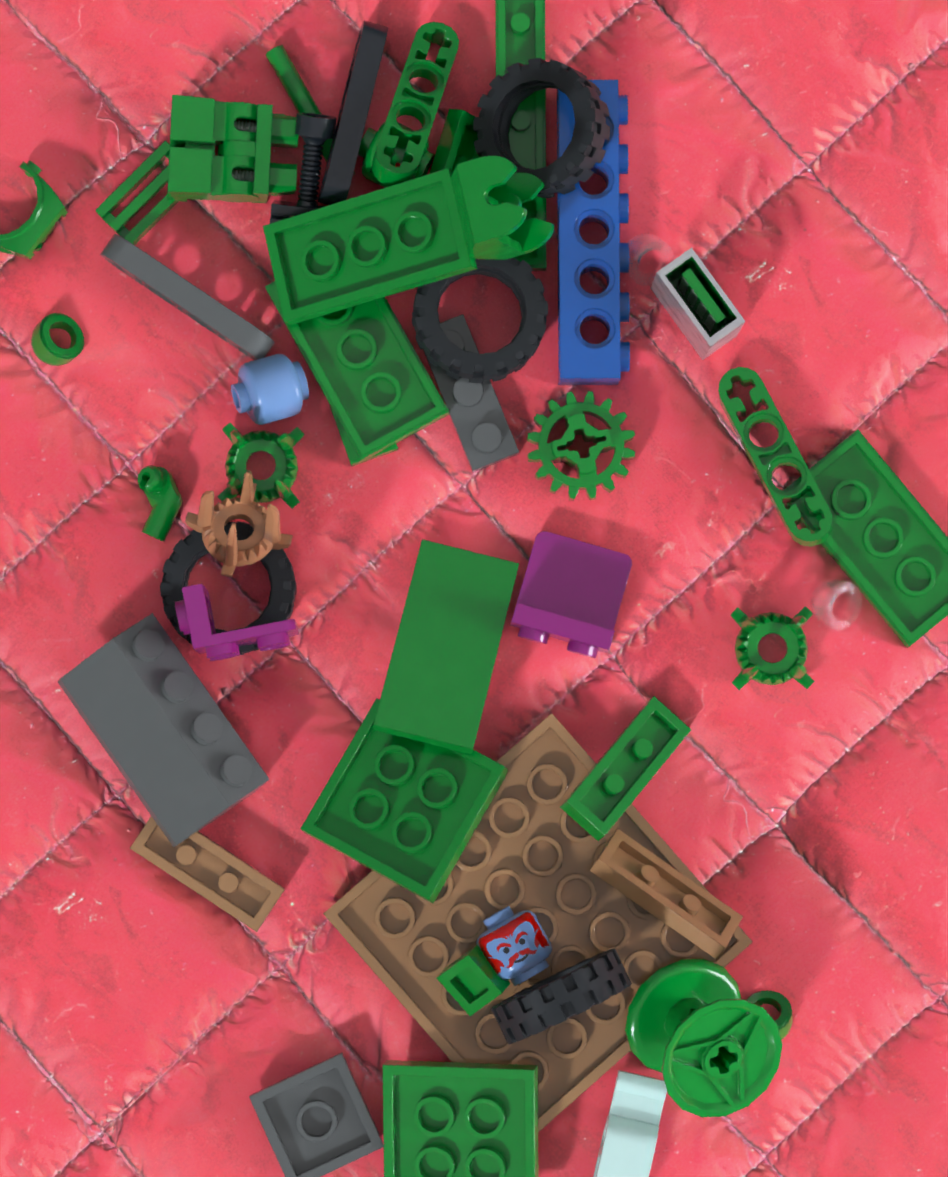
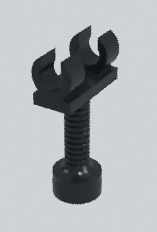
[270,113,336,224]

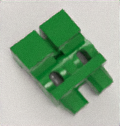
[167,95,299,203]

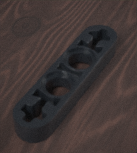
[318,20,388,205]

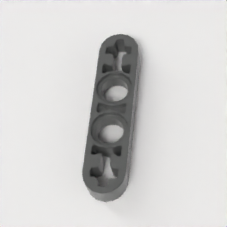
[100,234,275,360]

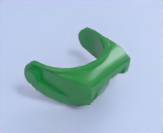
[0,160,68,259]

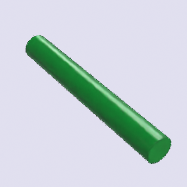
[266,45,355,176]

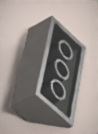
[58,613,269,847]

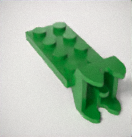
[263,156,554,325]

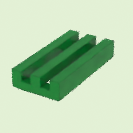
[95,141,179,245]

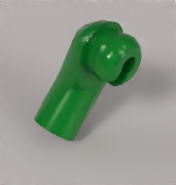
[137,465,182,542]

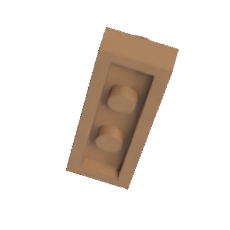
[130,816,285,932]
[590,829,743,959]

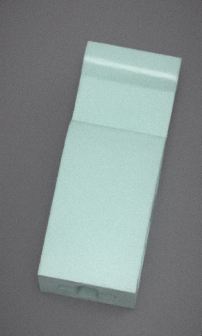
[593,1070,667,1177]

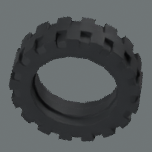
[473,58,610,198]
[412,258,548,383]
[160,521,296,655]
[491,948,632,1044]

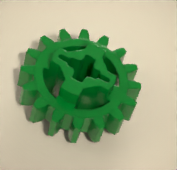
[527,391,635,501]

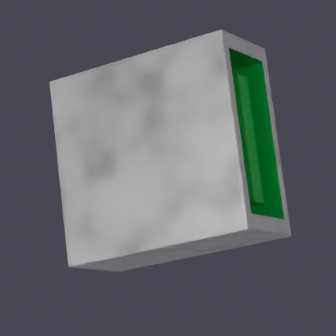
[650,247,746,360]

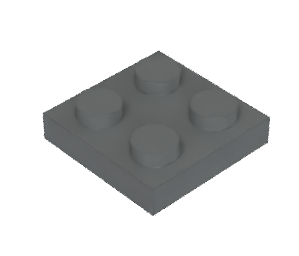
[249,1052,384,1177]

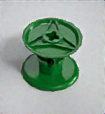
[625,959,782,1117]

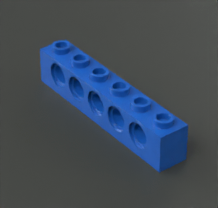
[557,80,630,385]

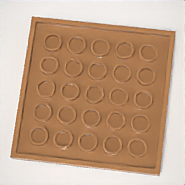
[323,713,752,1132]

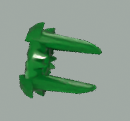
[217,423,305,509]
[730,606,815,690]

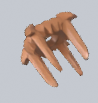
[185,470,293,577]

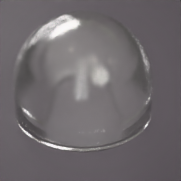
[627,233,674,286]
[810,578,862,630]

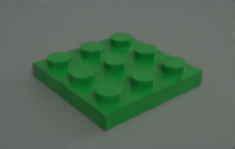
[301,698,509,904]
[383,1060,539,1177]

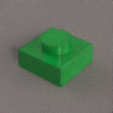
[437,945,510,1016]

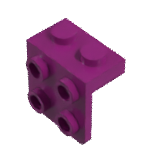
[510,531,632,658]
[175,583,299,661]

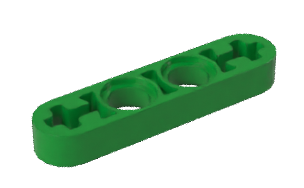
[372,22,459,187]
[718,367,833,547]

